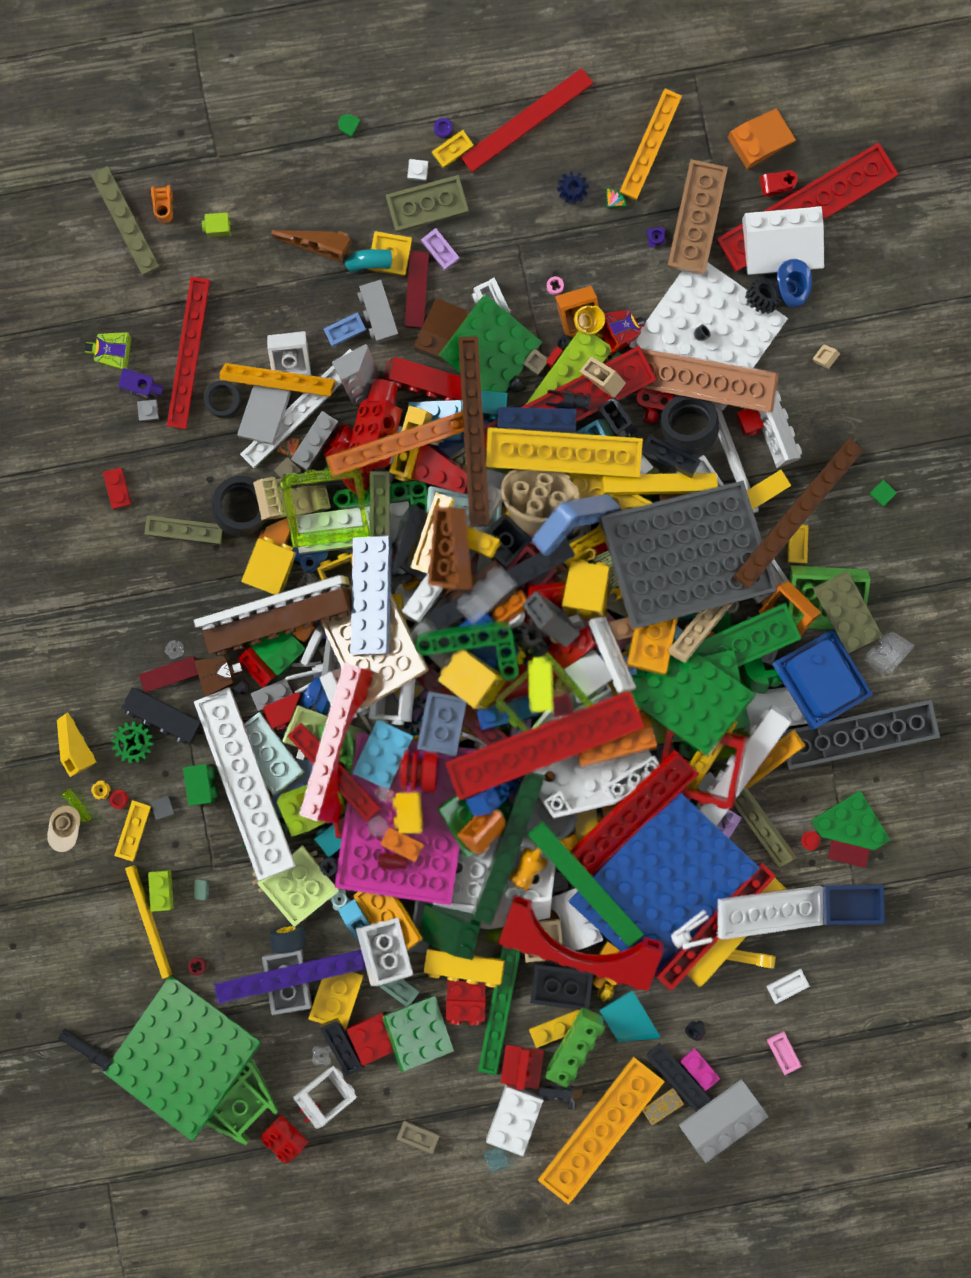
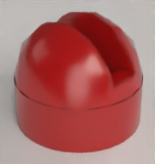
[644,408,659,424]

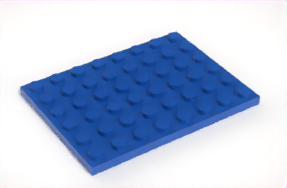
[568,793,760,978]

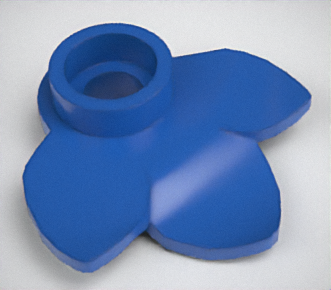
[292,546,329,573]

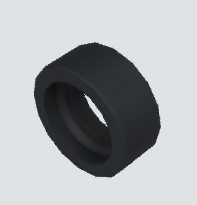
[204,380,241,418]

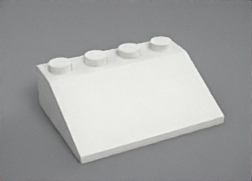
[742,206,824,275]
[758,391,802,468]

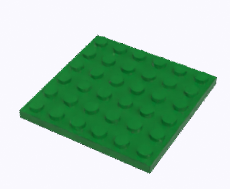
[103,975,262,1141]

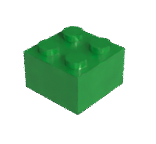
[183,764,219,806]

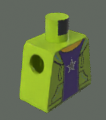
[85,333,131,371]

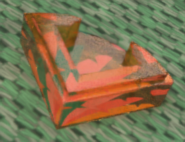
[276,438,301,457]

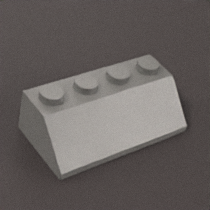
[679,1079,768,1163]

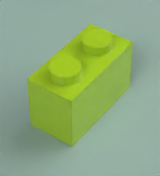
[148,870,174,912]

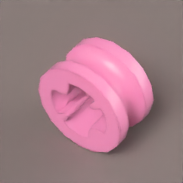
[547,277,564,295]

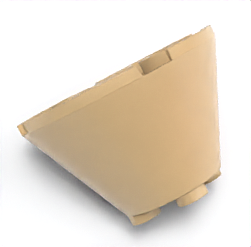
[501,469,579,538]

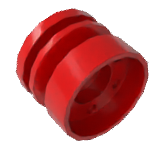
[399,750,438,793]

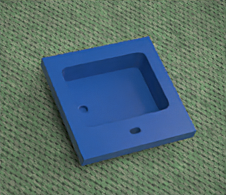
[772,629,873,730]

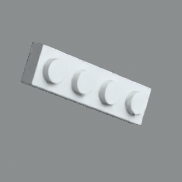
[588,617,636,693]

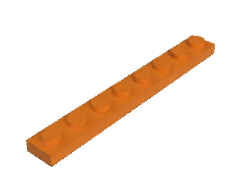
[326,411,464,476]

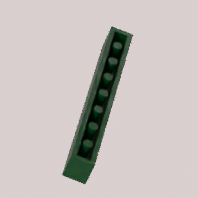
[472,771,545,925]

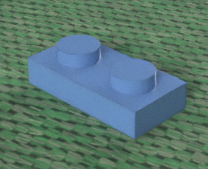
[324,312,366,347]

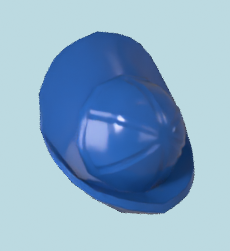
[777,259,812,307]

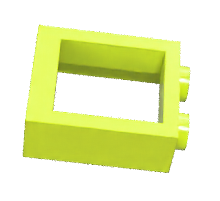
[528,657,552,712]

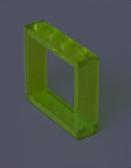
[281,467,370,548]
[494,652,594,732]

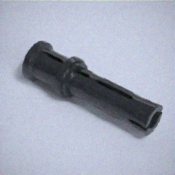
[58,1028,113,1071]

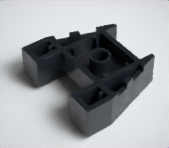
[391,505,476,582]

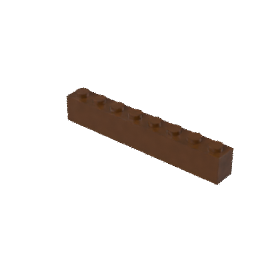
[202,587,352,656]

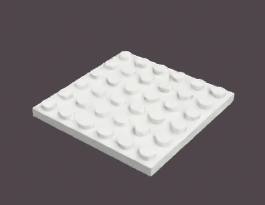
[629,262,788,411]

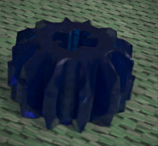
[557,171,589,205]

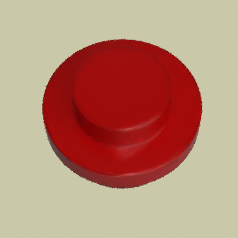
[109,790,129,809]
[801,831,820,850]

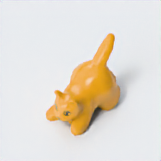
[508,847,548,891]

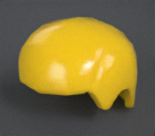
[574,306,605,335]

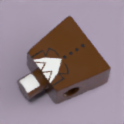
[195,657,243,696]

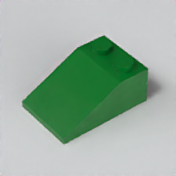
[248,632,306,677]

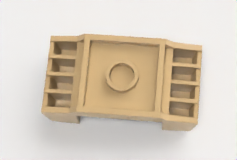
[254,470,331,520]

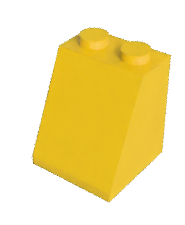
[241,536,296,595]
[562,560,611,619]
[439,649,507,710]

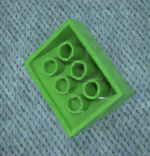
[787,566,870,630]

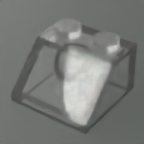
[865,632,914,676]

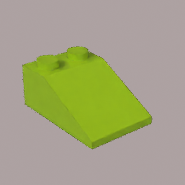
[277,784,347,836]

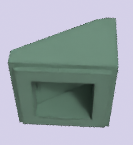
[194,879,209,900]

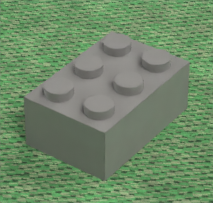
[262,948,312,1015]

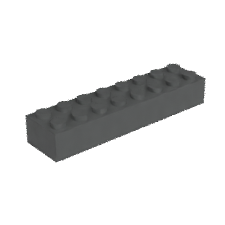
[779,700,940,770]

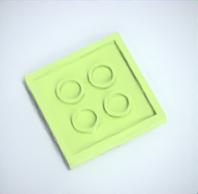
[257,845,339,927]

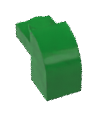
[741,658,783,694]

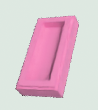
[767,1031,802,1075]

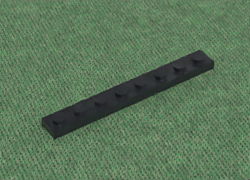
[429,538,576,630]

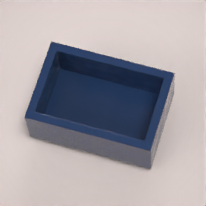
[822,883,885,925]

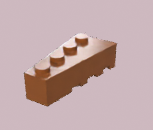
[427,506,472,590]

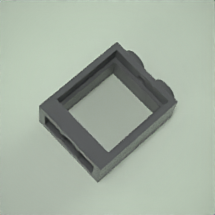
[523,591,580,647]

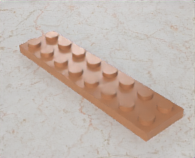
[634,347,779,413]

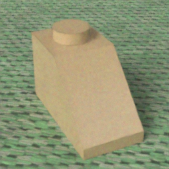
[579,356,626,398]

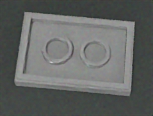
[237,385,291,445]

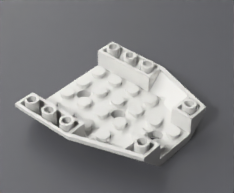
[532,683,659,818]
[433,832,556,929]

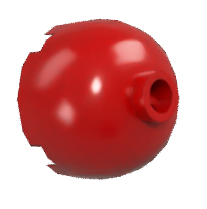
[323,424,353,457]

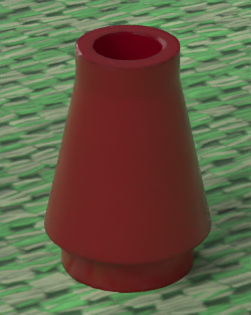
[377,851,407,871]

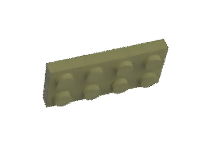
[386,175,469,233]
[813,570,883,654]

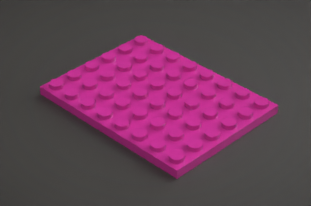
[335,733,474,905]

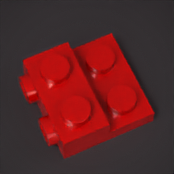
[446,980,486,1025]

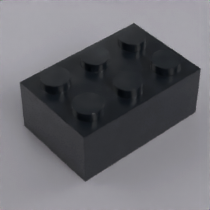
[530,962,593,1010]

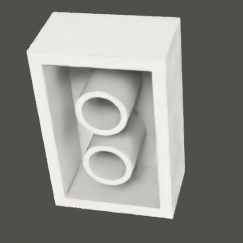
[486,1084,543,1156]

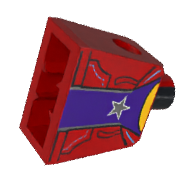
[600,310,645,354]

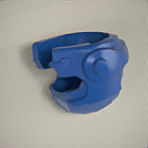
[298,675,331,714]

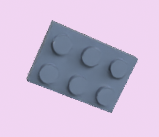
[417,691,466,757]

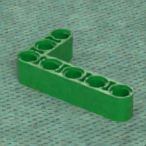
[334,480,428,534]
[416,621,518,680]

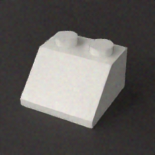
[267,331,311,376]

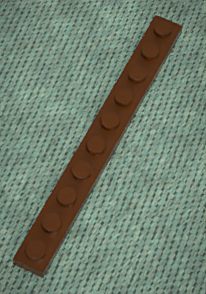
[458,337,490,527]
[733,438,863,589]

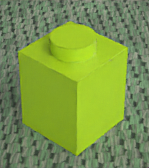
[202,213,231,238]

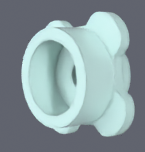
[329,889,351,910]

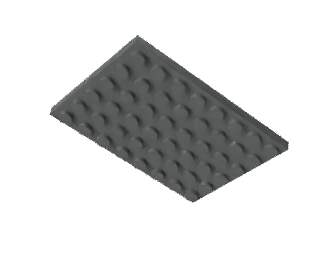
[599,481,777,630]

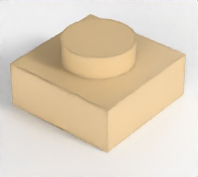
[813,345,840,369]

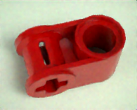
[759,170,798,197]

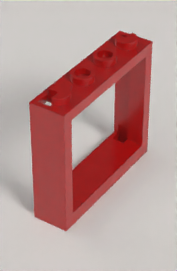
[660,729,749,809]

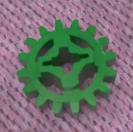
[111,722,154,763]

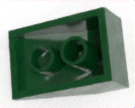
[419,903,481,960]

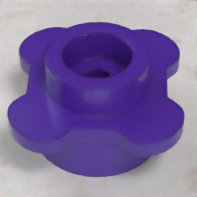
[646,227,667,247]

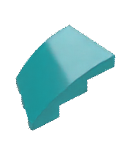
[599,990,661,1042]

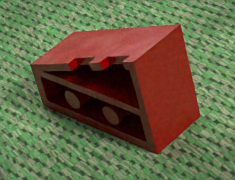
[412,444,468,494]

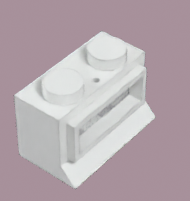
[472,278,510,314]

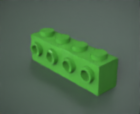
[546,1007,605,1088]

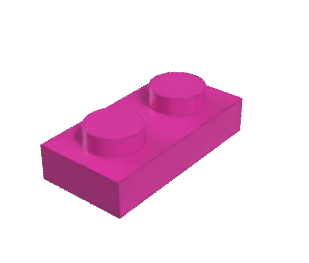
[680,1048,720,1091]

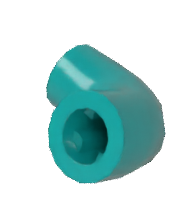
[345,249,392,272]

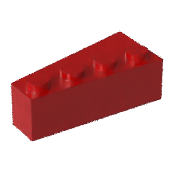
[383,357,462,401]
[525,626,599,687]

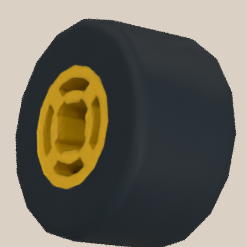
[269,925,306,953]

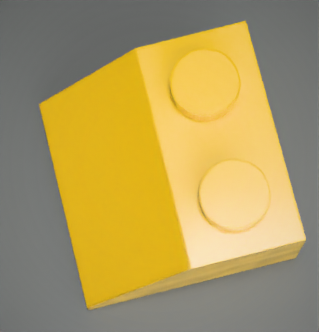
[393,791,424,833]

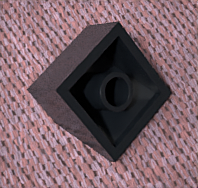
[483,513,532,569]

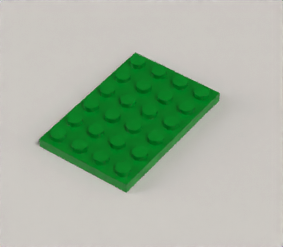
[614,637,755,757]

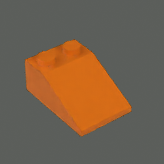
[728,108,796,170]

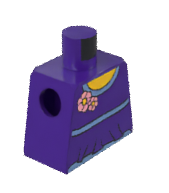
[118,368,163,399]

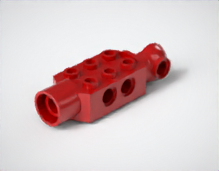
[343,379,402,494]

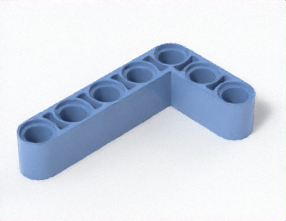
[532,494,621,556]

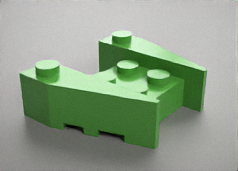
[206,1059,278,1145]

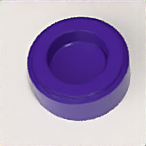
[434,118,453,138]

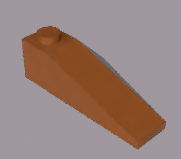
[271,230,352,264]

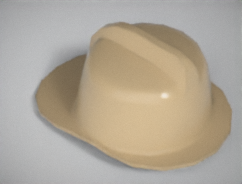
[47,806,80,852]

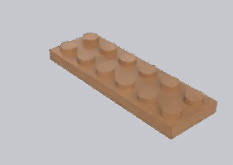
[667,159,728,276]

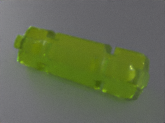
[62,789,92,823]

